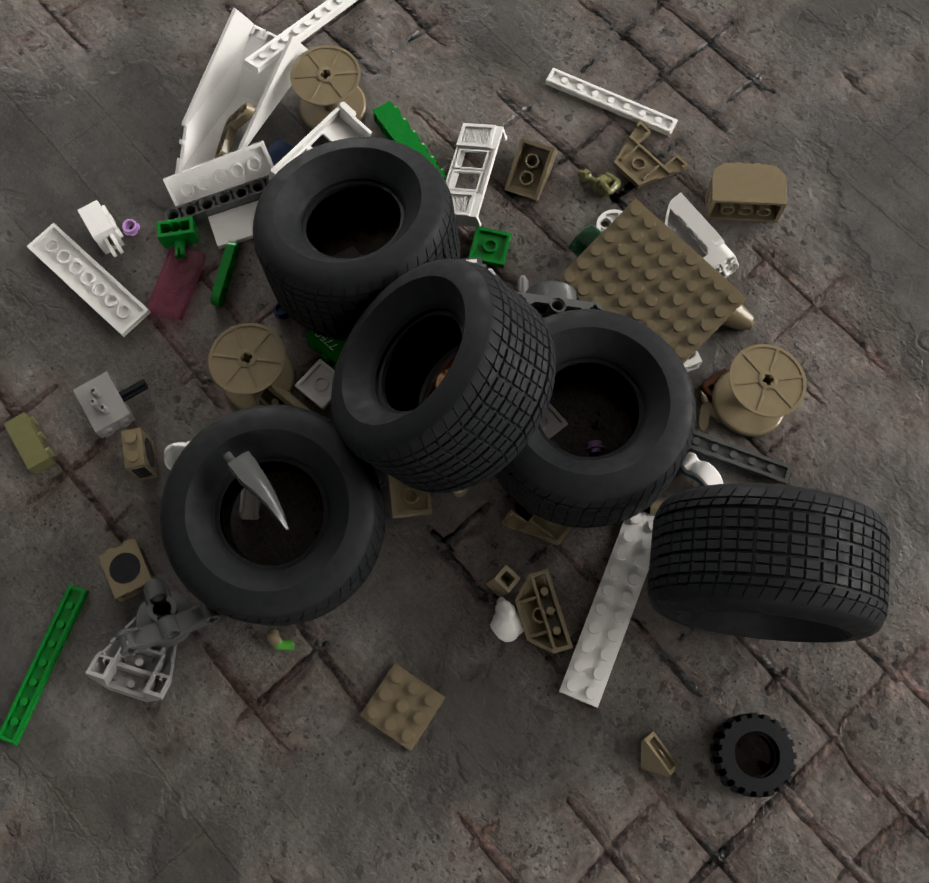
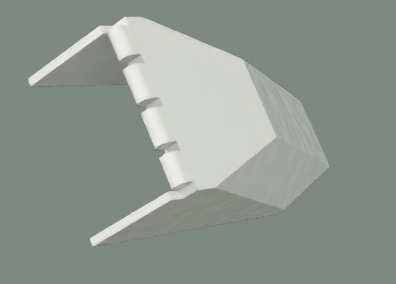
[175,8,308,174]

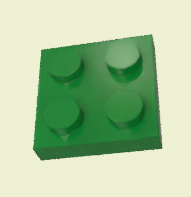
[468,227,512,268]

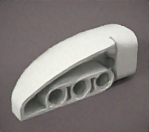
[665,192,739,278]

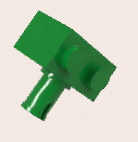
[156,216,199,260]

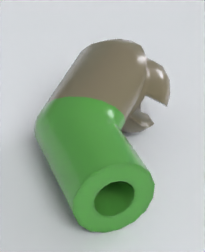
[267,629,294,651]

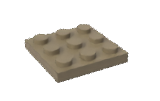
[360,663,446,751]

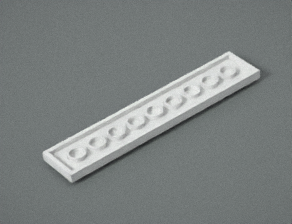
[559,512,655,708]

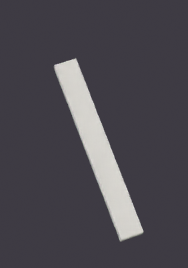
[545,68,678,137]

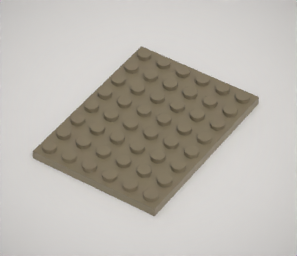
[557,198,747,364]

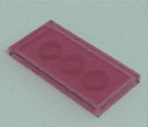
[147,246,206,320]

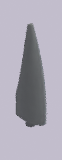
[223,451,289,531]

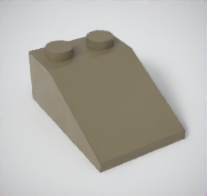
[504,138,558,201]

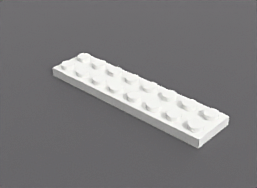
[27,223,151,337]

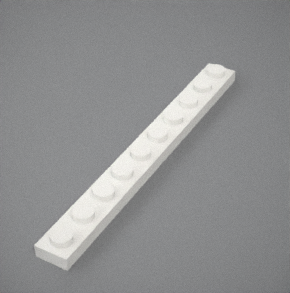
[244,0,357,74]

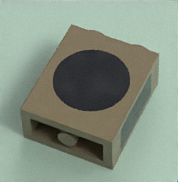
[121,428,159,481]
[98,539,155,602]

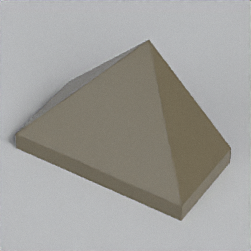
[641,731,680,777]

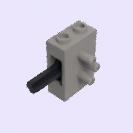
[73,371,148,438]

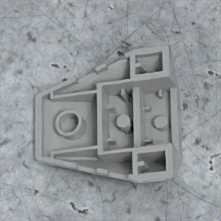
[85,613,177,702]

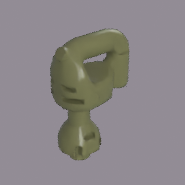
[577,169,621,197]

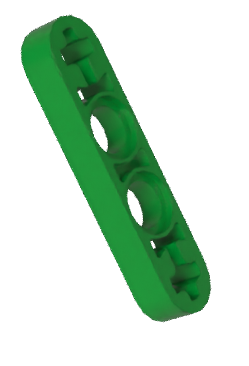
[210,241,240,307]

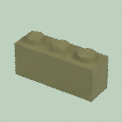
[4,412,56,475]

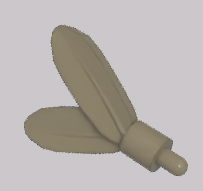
[698,391,723,431]

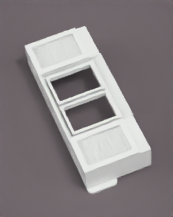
[268,102,372,180]
[446,123,507,228]

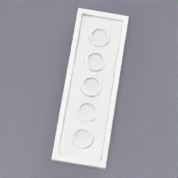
[163,140,274,207]

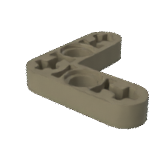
[215,102,255,158]

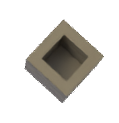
[485,565,520,597]

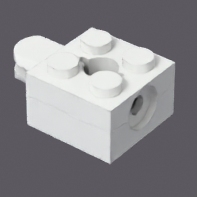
[78,200,125,258]

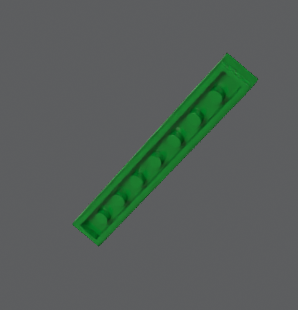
[0,584,89,745]

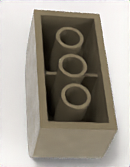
[705,162,787,222]

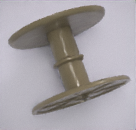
[290,45,366,130]
[208,323,295,410]
[712,344,807,437]

